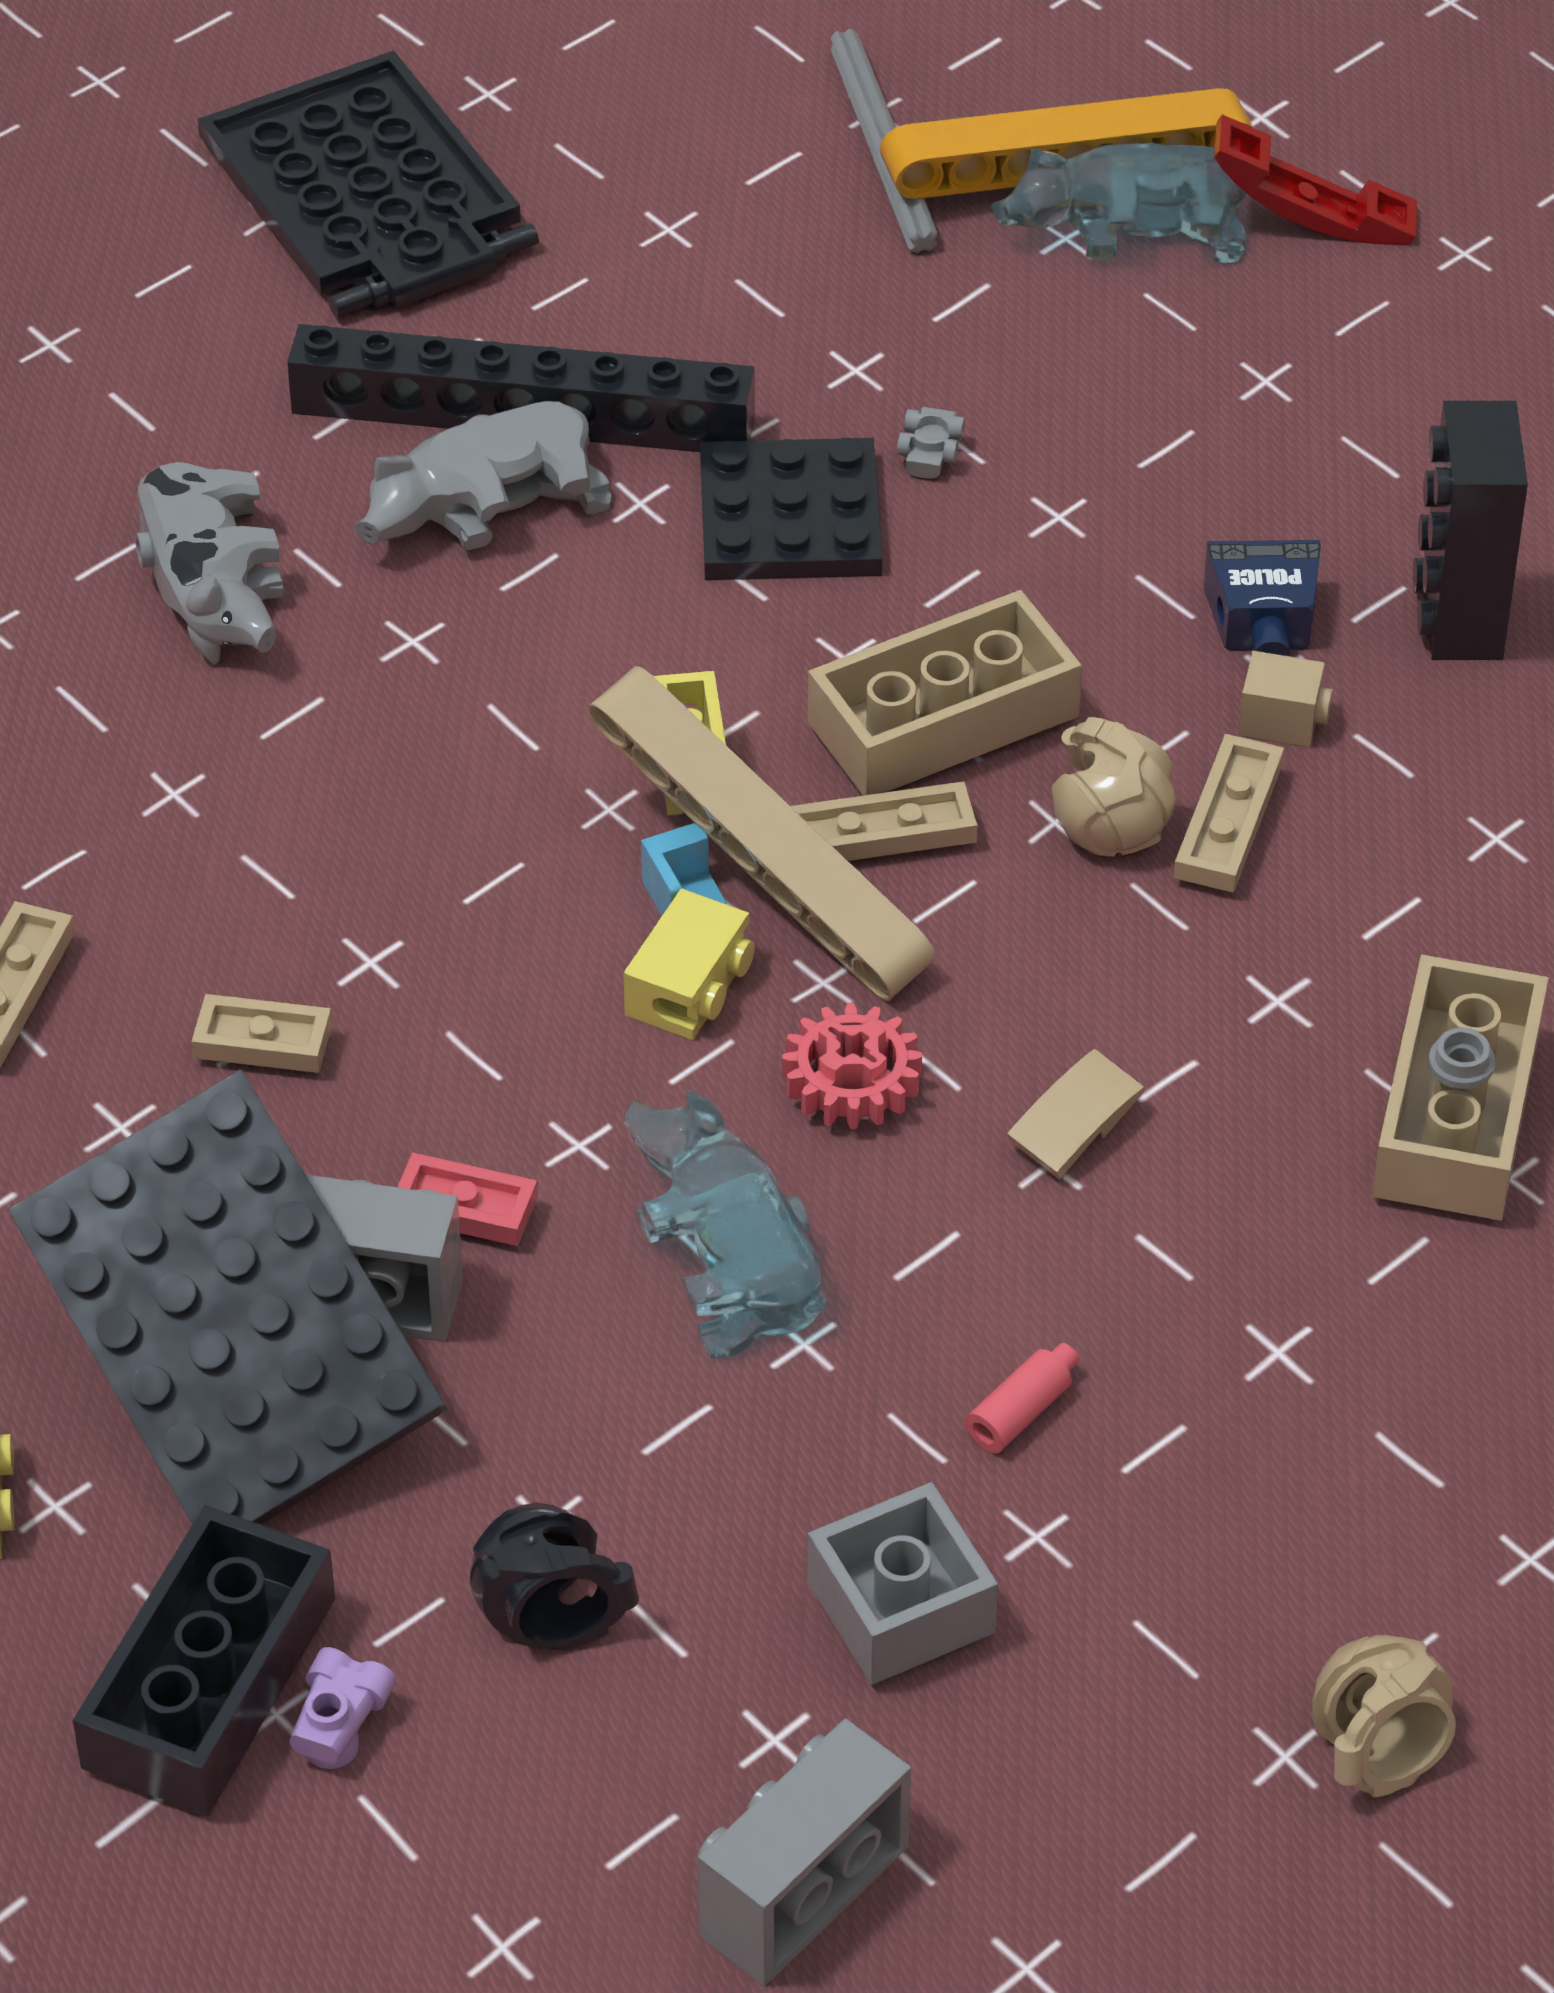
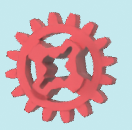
[782,1003,922,1129]

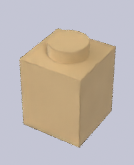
[1238,651,1333,747]

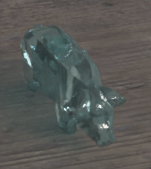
[992,143,1246,263]
[625,1089,827,1358]

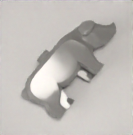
[354,401,611,550]

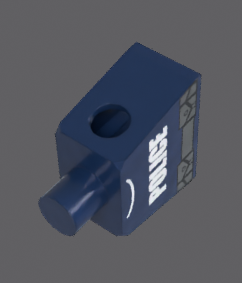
[1203,540,1321,657]

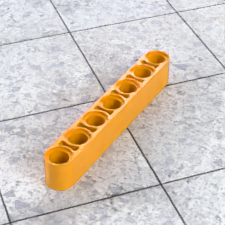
[880,88,1254,199]

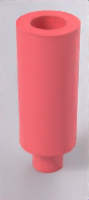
[965,1343,1079,1453]

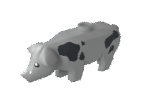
[135,462,284,665]

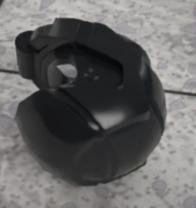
[470,1502,639,1651]

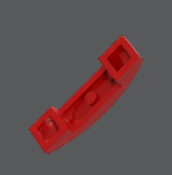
[1214,114,1417,245]

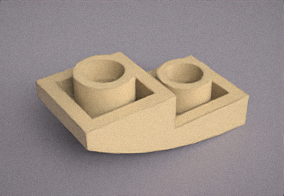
[1007,1048,1145,1180]

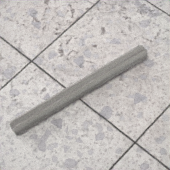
[830,29,938,254]

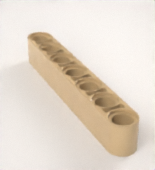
[588,666,936,1001]

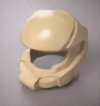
[1052,717,1176,857]
[1312,1635,1456,1797]

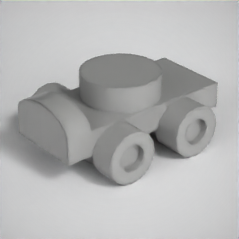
[897,407,965,479]

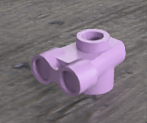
[290,1647,397,1769]

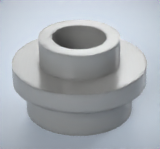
[1428,1027,1495,1090]

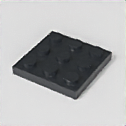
[700,438,882,580]

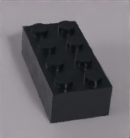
[1413,401,1528,660]
[73,1505,336,1816]

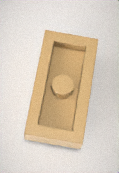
[191,994,332,1073]

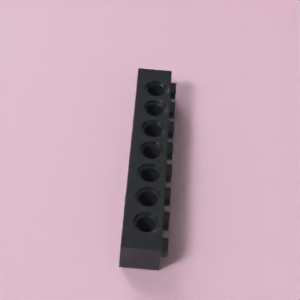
[287,324,755,452]

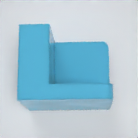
[641,823,727,916]

